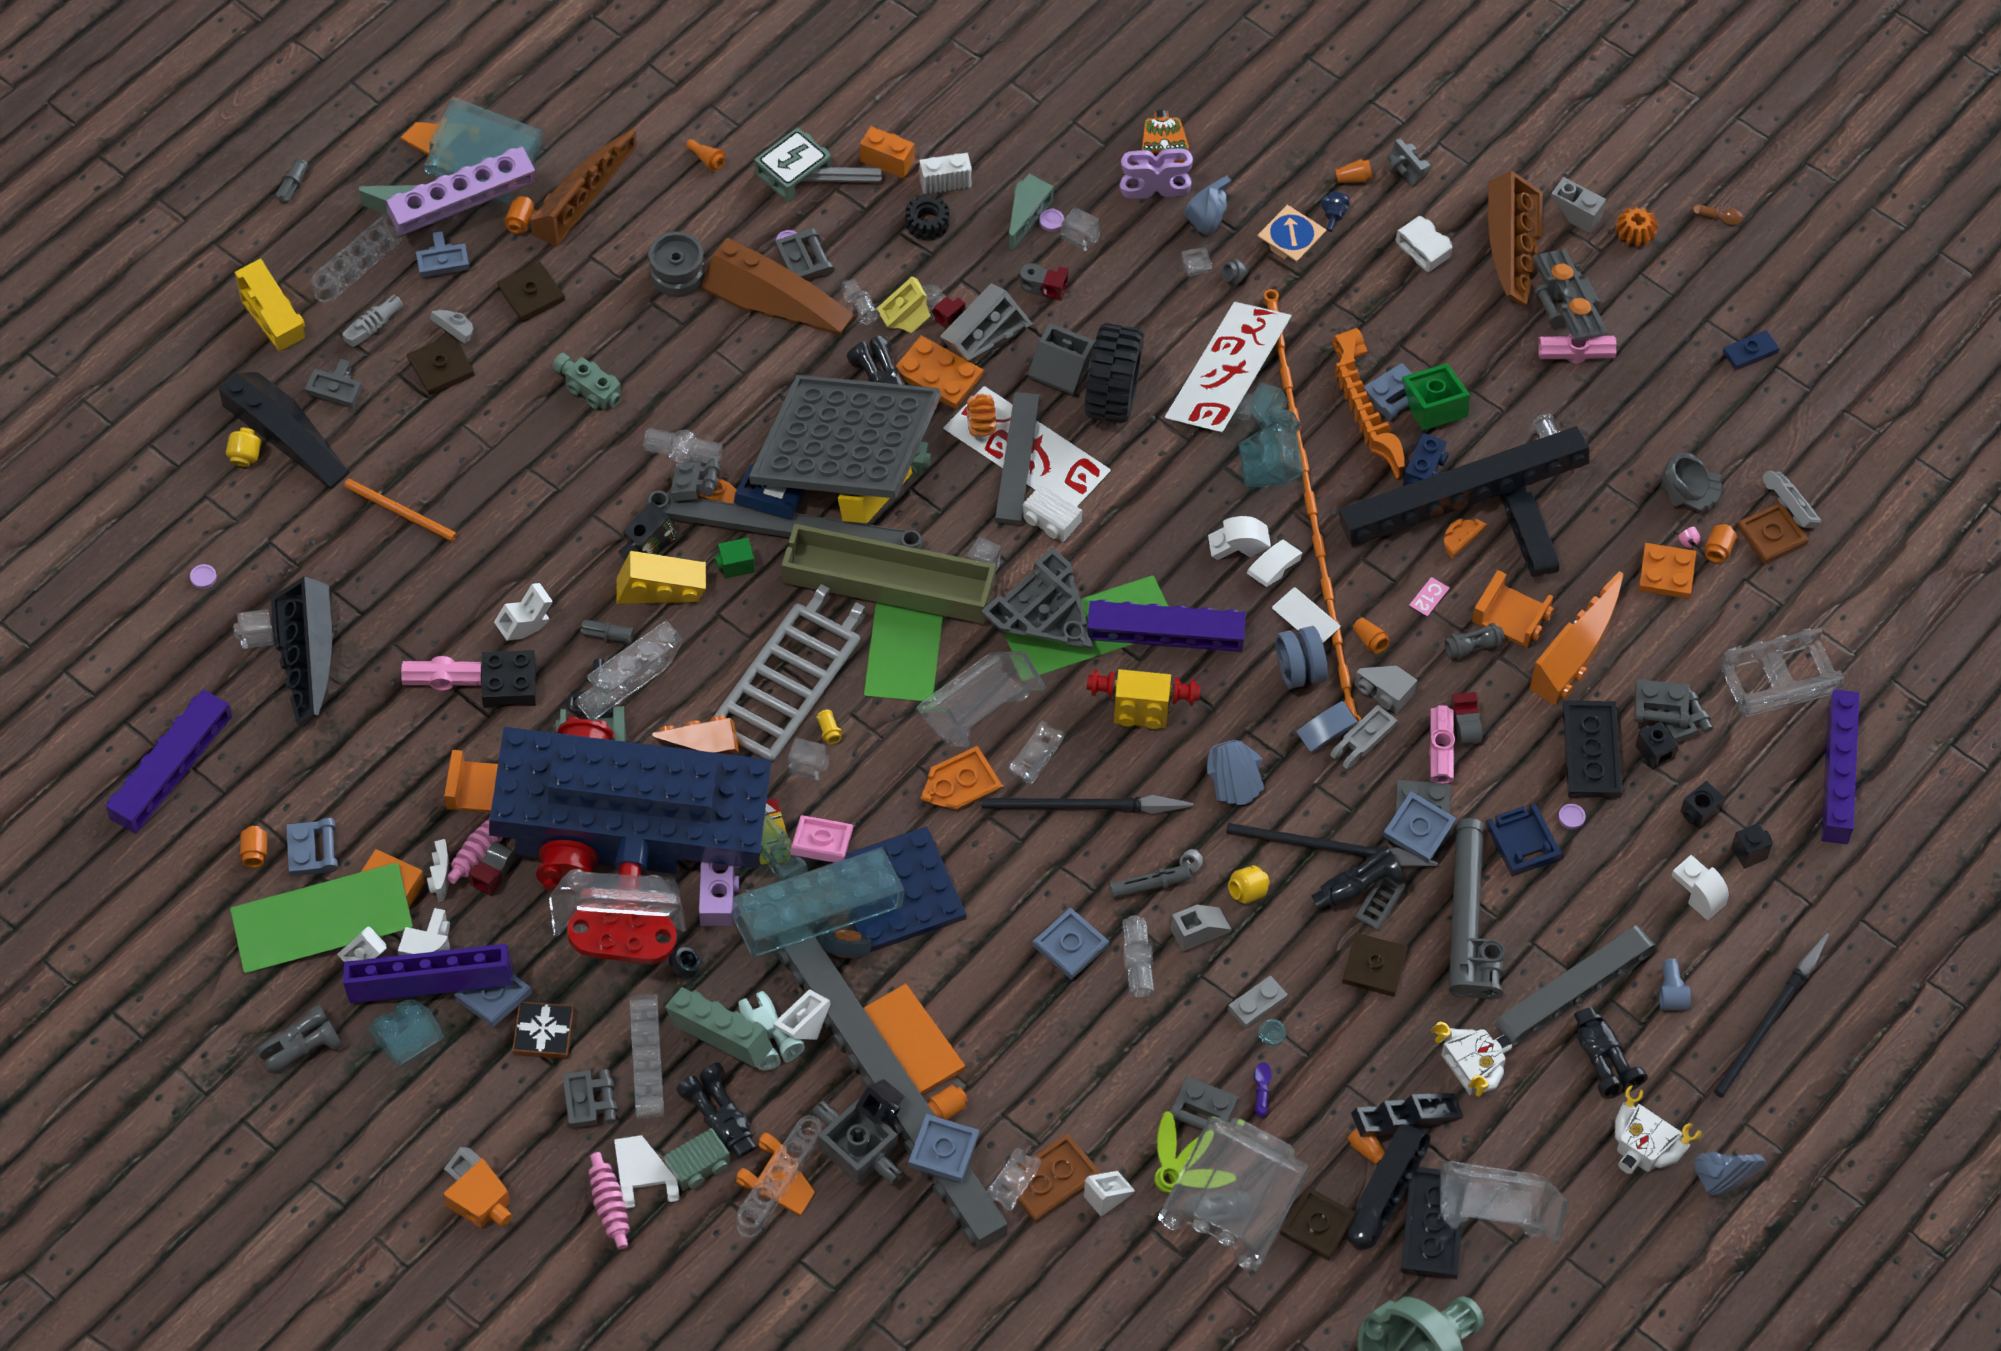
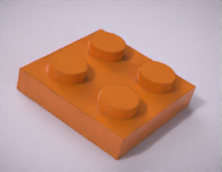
[1638,543,1696,599]

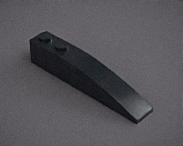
[219,372,349,489]
[271,576,332,726]

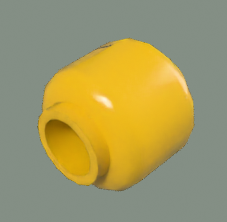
[226,428,261,467]
[1228,866,1270,904]

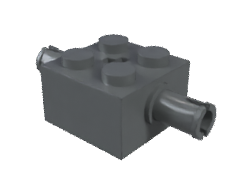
[813,1099,904,1186]

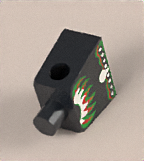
[618,501,678,560]

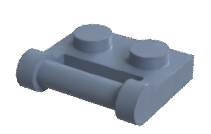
[1364,363,1412,420]
[287,818,338,877]

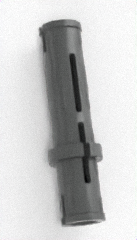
[1109,864,1191,899]

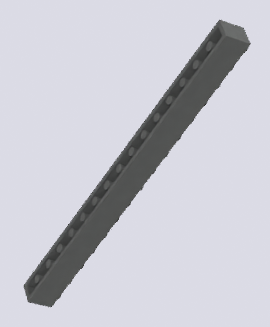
[750,884,1008,1251]

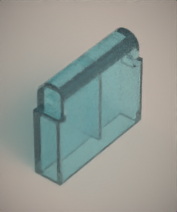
[424,97,544,203]

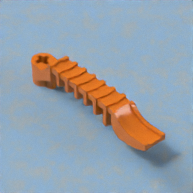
[1332,328,1404,481]

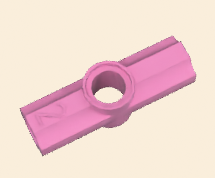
[1538,334,1616,364]
[401,656,482,691]
[1429,705,1455,784]

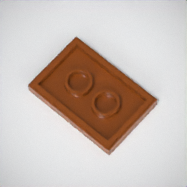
[1001,1133,1102,1223]

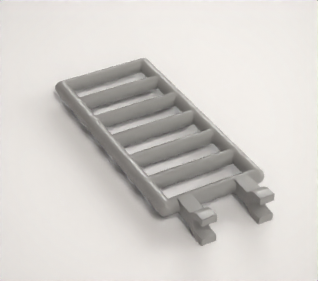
[709,584,866,761]

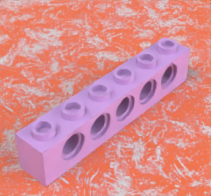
[386,146,535,236]
[699,862,740,926]

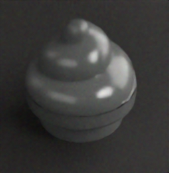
[1222,259,1248,284]

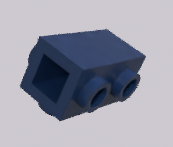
[1403,433,1449,486]

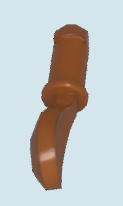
[1691,204,1743,225]

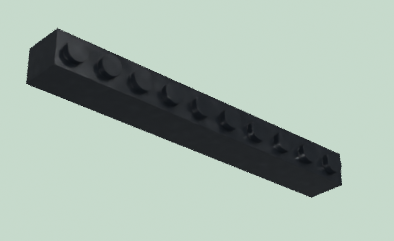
[1339,426,1590,546]

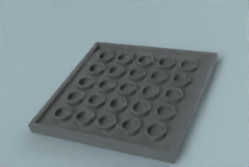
[749,375,941,499]

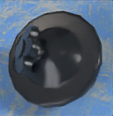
[669,947,700,978]

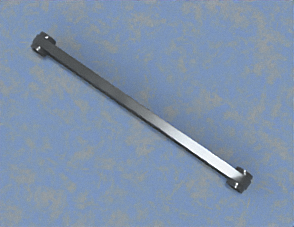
[647,491,923,549]

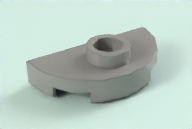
[430,310,473,344]

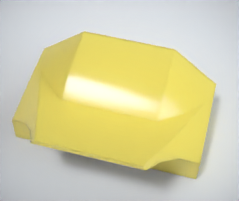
[876,277,930,333]

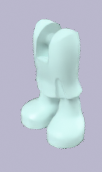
[738,991,805,1070]

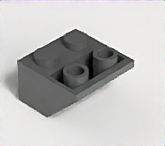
[1028,323,1095,395]

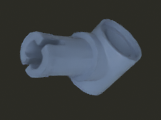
[1659,959,1691,1010]

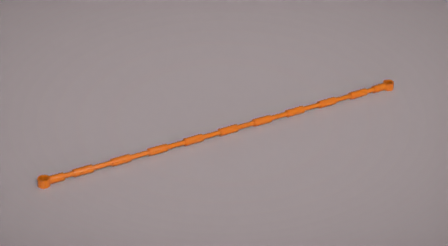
[1263,289,1362,731]

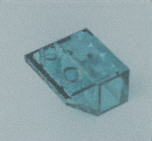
[1239,421,1303,488]
[367,999,445,1066]

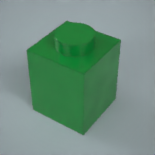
[715,538,755,579]

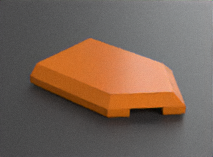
[920,746,1003,810]

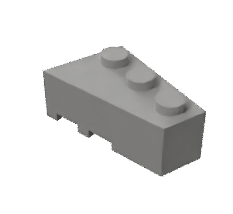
[940,283,1033,360]

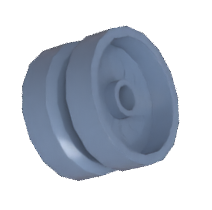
[1275,626,1328,689]

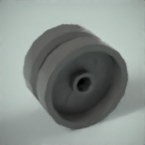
[648,231,705,296]

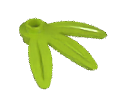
[1154,1111,1236,1193]

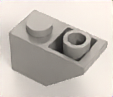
[1551,177,1606,233]
[1355,666,1418,714]
[1171,905,1231,951]

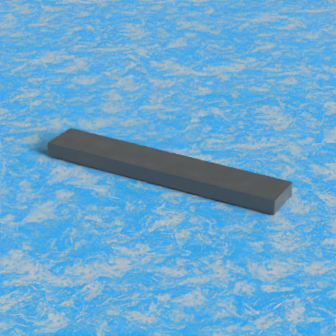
[995,392,1040,526]

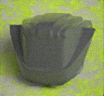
[1661,453,1722,513]

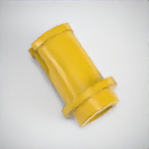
[816,710,842,745]

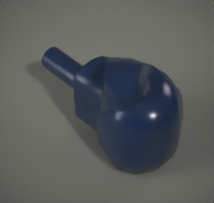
[1321,191,1350,232]

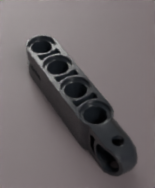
[1500,486,1559,577]
[1347,1124,1431,1250]

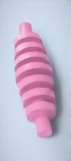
[447,818,504,884]
[589,1152,630,1250]

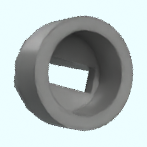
[1179,849,1203,873]

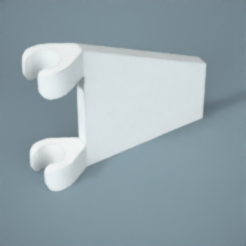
[614,1135,679,1209]

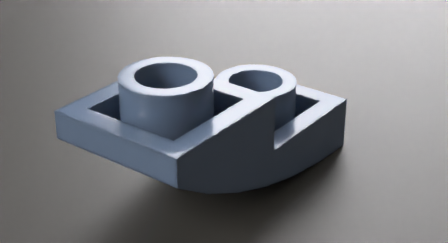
[1296,701,1358,753]

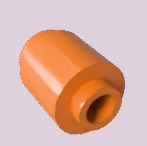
[504,196,535,234]
[1704,524,1737,563]
[240,826,268,868]
[927,1085,968,1120]

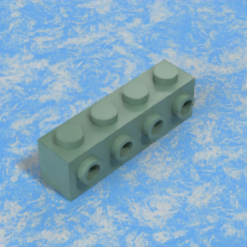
[665,987,773,1068]

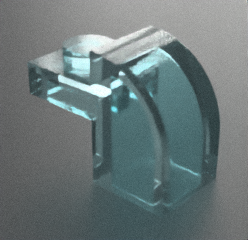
[1250,382,1301,435]

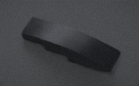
[1351,1093,1464,1137]

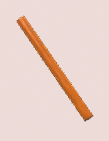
[344,478,457,542]

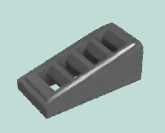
[1355,877,1405,931]

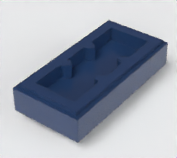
[1723,330,1779,371]

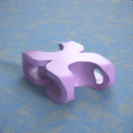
[1120,149,1193,199]

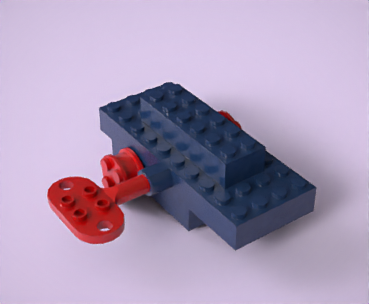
[489,717,771,964]

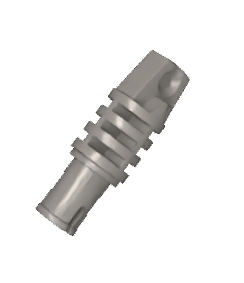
[342,295,403,347]

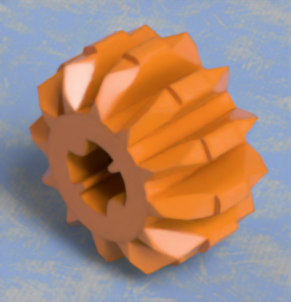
[1615,206,1658,248]
[966,394,996,437]

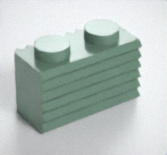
[664,1128,731,1191]

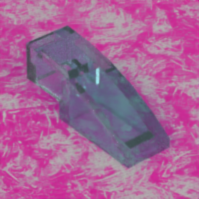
[760,810,810,890]

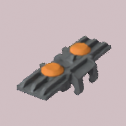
[1533,249,1608,341]

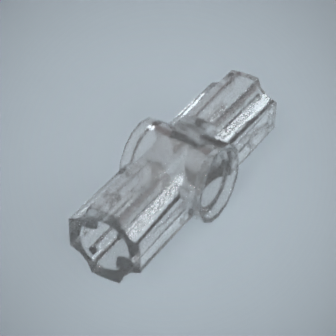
[643,428,723,464]
[1122,915,1154,999]

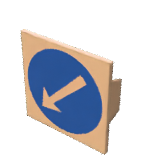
[1258,205,1327,262]

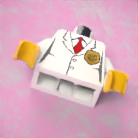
[1430,1022,1512,1097]
[1615,1085,1701,1174]

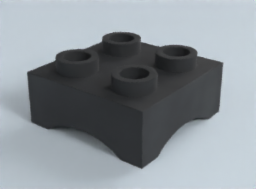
[482,650,536,708]

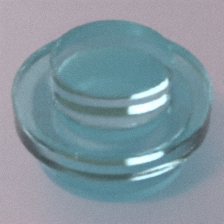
[1259,1019,1286,1046]

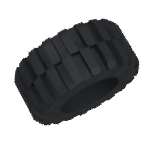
[1084,323,1144,424]

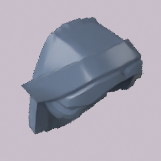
[1184,176,1231,236]
[1207,740,1264,805]
[1694,1152,1767,1196]

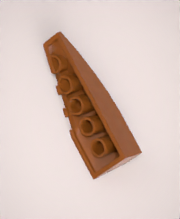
[530,129,637,247]
[1488,170,1543,306]
[701,237,854,335]

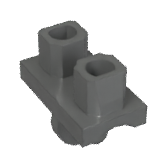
[1386,139,1431,187]

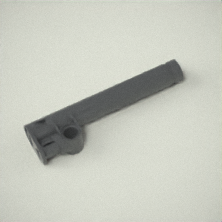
[1449,818,1505,999]

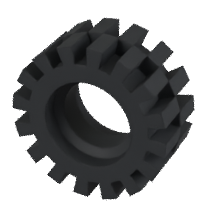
[905,194,949,241]

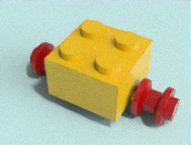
[1086,669,1201,729]

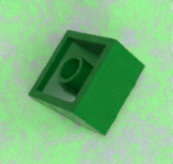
[1402,363,1470,431]

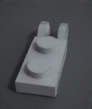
[1763,471,1822,528]
[1330,705,1398,769]

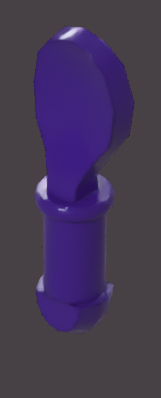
[1254,1062,1272,1117]

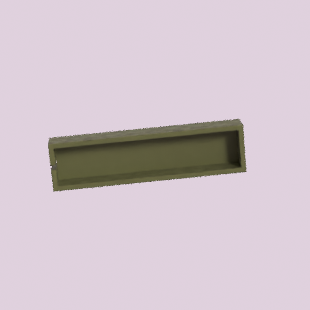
[782,524,996,624]

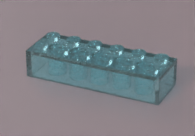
[731,847,905,958]

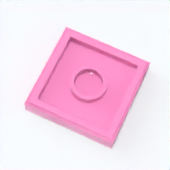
[790,815,853,864]

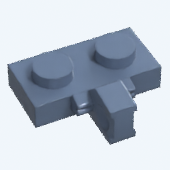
[416,232,470,278]

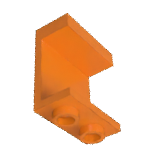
[1472,570,1554,648]
[444,750,498,813]

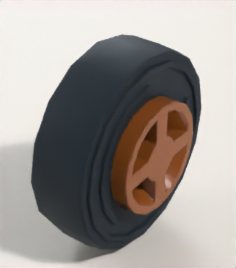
[822,929,871,958]

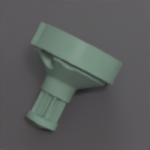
[1358,1296,1484,1351]

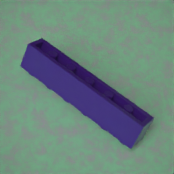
[1087,600,1246,652]
[106,689,232,834]
[1821,689,1860,844]
[343,944,513,1003]

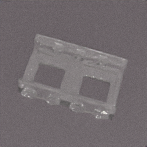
[575,620,683,721]
[1720,628,1844,718]

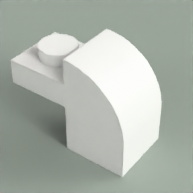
[1208,516,1271,560]
[494,583,553,641]
[1671,855,1729,921]
[398,908,450,955]

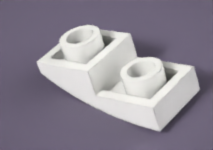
[1247,540,1302,587]
[427,839,450,902]

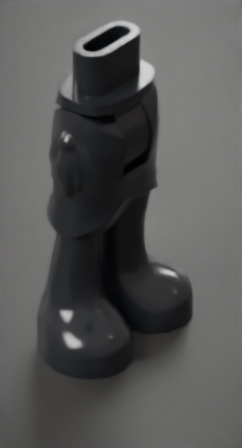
[846,336,905,385]
[1311,845,1407,910]
[1574,1007,1648,1098]
[676,1062,757,1158]

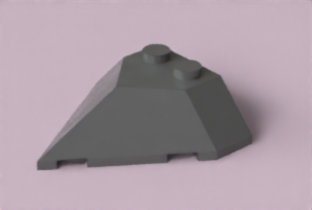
[981,547,1093,649]

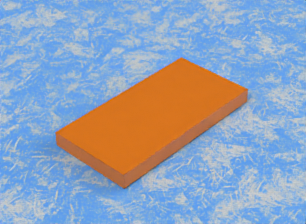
[863,983,966,1095]

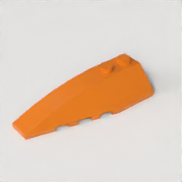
[1530,571,1623,706]

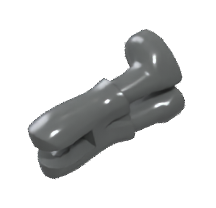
[256,1004,343,1073]

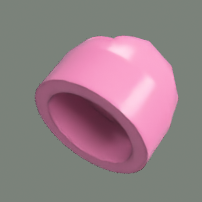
[1677,527,1700,549]

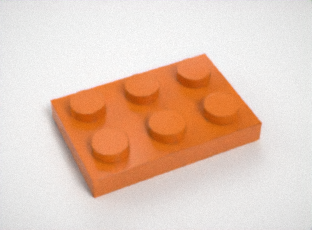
[895,335,984,410]

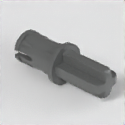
[276,159,309,203]
[581,620,634,644]

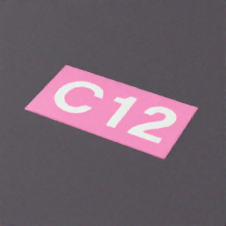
[1409,577,1449,616]

